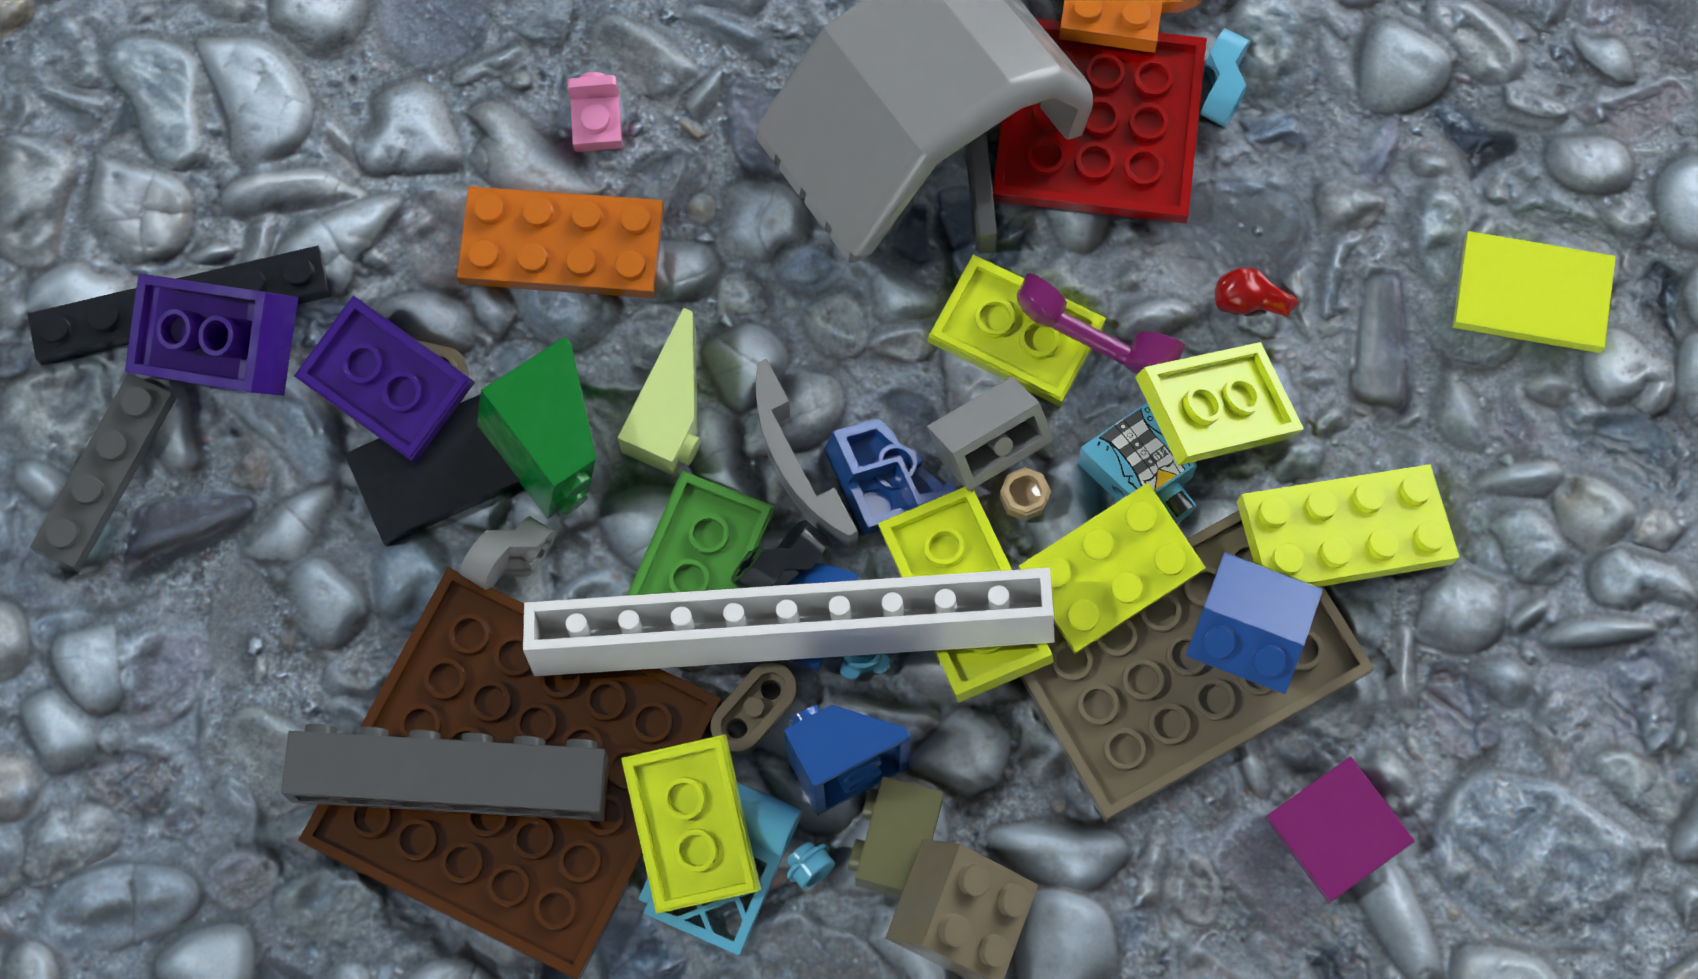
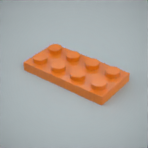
[457,186,664,298]

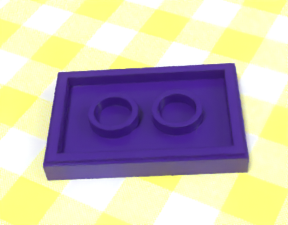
[294,295,475,464]

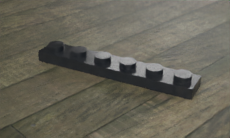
[27,245,332,365]

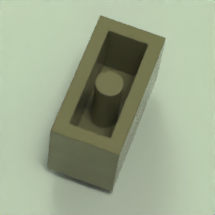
[848,776,944,898]

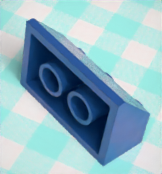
[784,705,910,816]

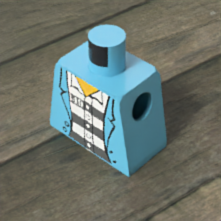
[1078,402,1197,524]

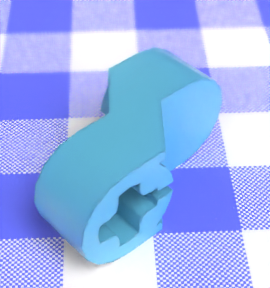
[1201,28,1250,128]

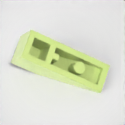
[618,308,701,477]

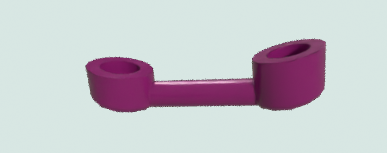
[1017,273,1185,374]

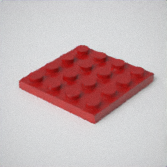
[993,18,1207,224]

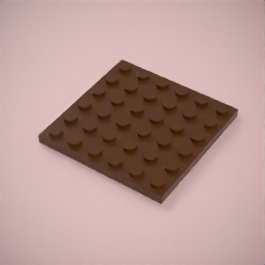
[298,567,722,979]

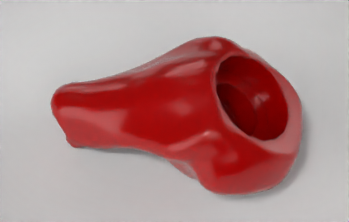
[1215,268,1298,317]

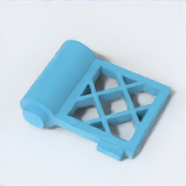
[638,781,803,956]

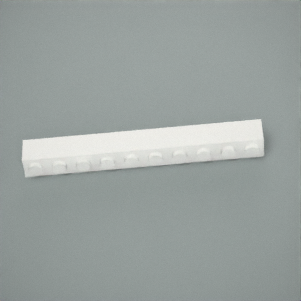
[523,568,1055,676]

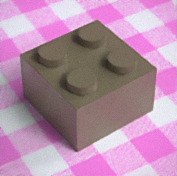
[885,839,1038,979]

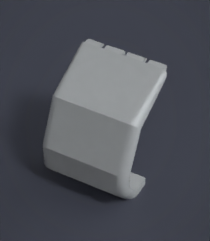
[757,0,1093,263]

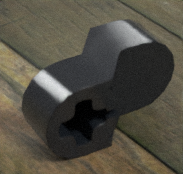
[731,520,829,588]

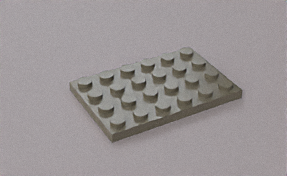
[1020,510,1374,822]

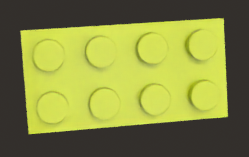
[1236,464,1460,587]
[878,487,1054,703]

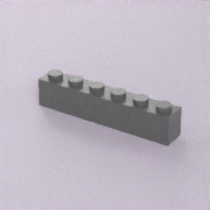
[281,724,610,821]

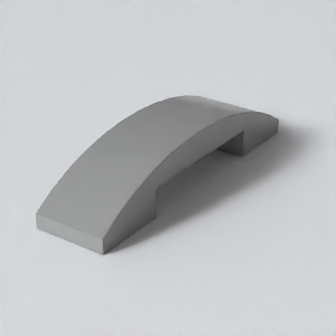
[756,358,858,549]

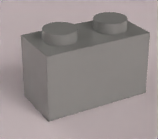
[927,376,1054,491]

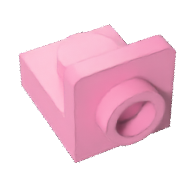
[567,72,623,152]

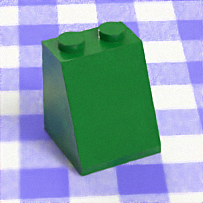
[477,336,596,519]

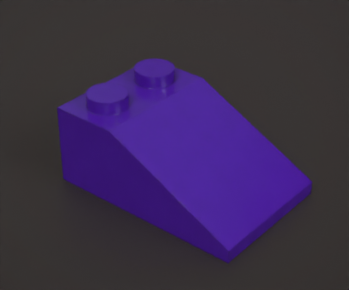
[125,273,298,396]

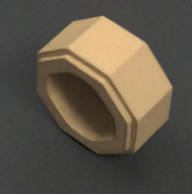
[999,467,1051,521]

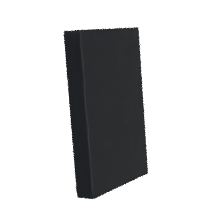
[344,394,522,546]

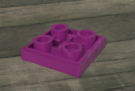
[1265,756,1415,904]

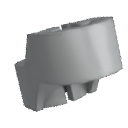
[460,516,556,590]

